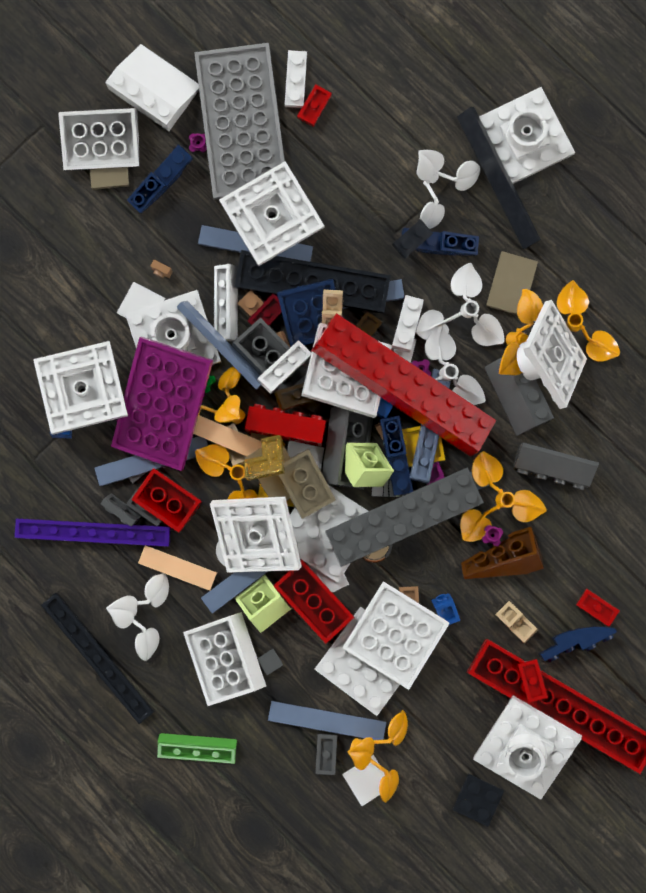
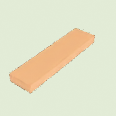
[193,415,266,456]
[138,545,217,591]

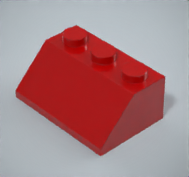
[131,468,203,532]

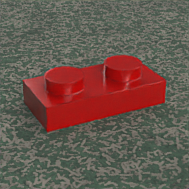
[297,84,332,127]
[576,589,620,627]
[517,659,548,703]

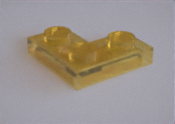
[244,435,285,480]

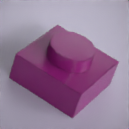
[426,462,445,485]

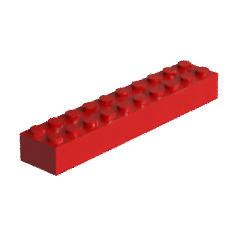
[311,313,496,457]
[467,639,646,774]

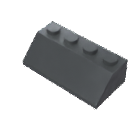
[232,318,308,393]
[484,357,554,436]
[322,407,373,490]
[513,443,599,490]

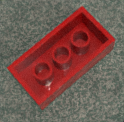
[245,404,326,447]
[273,560,355,644]

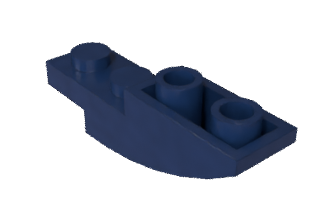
[127,144,193,213]
[402,228,479,256]
[380,416,413,496]
[538,627,617,663]

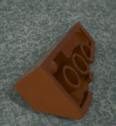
[461,527,544,579]

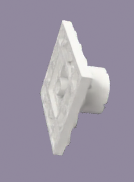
[479,87,575,184]
[219,162,324,266]
[125,290,221,365]
[517,300,587,409]
[33,341,128,435]
[210,497,301,572]
[473,695,582,799]

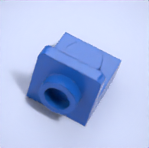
[431,594,460,625]

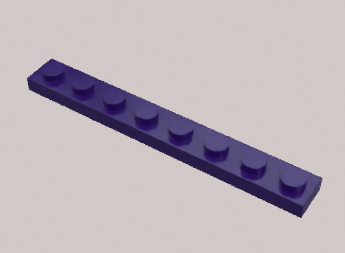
[15,519,170,547]

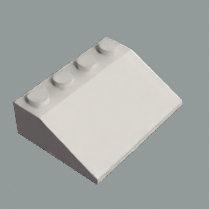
[105,44,199,131]
[59,108,139,170]
[183,612,266,706]

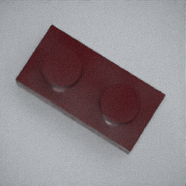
[247,294,282,326]

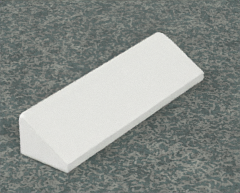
[214,264,238,341]

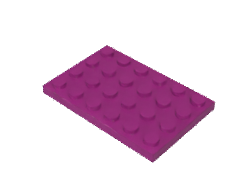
[111,337,213,471]

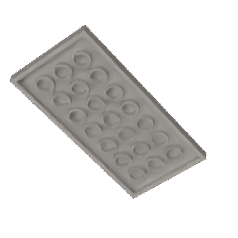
[194,43,285,200]

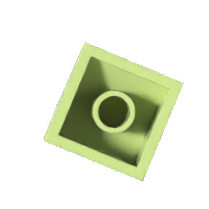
[345,443,394,487]
[235,575,291,633]

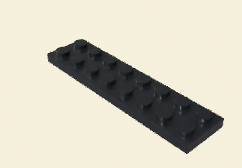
[234,250,391,314]

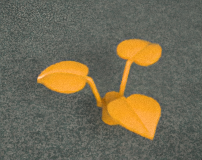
[557,280,620,362]
[499,289,543,375]
[198,366,245,424]
[195,439,285,500]
[460,451,547,542]
[347,710,408,803]

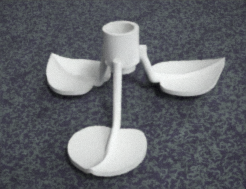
[417,150,480,229]
[416,263,504,346]
[425,326,486,405]
[106,573,169,661]

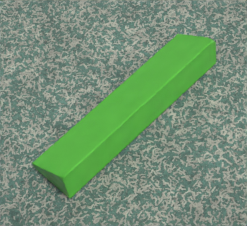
[157,733,237,764]

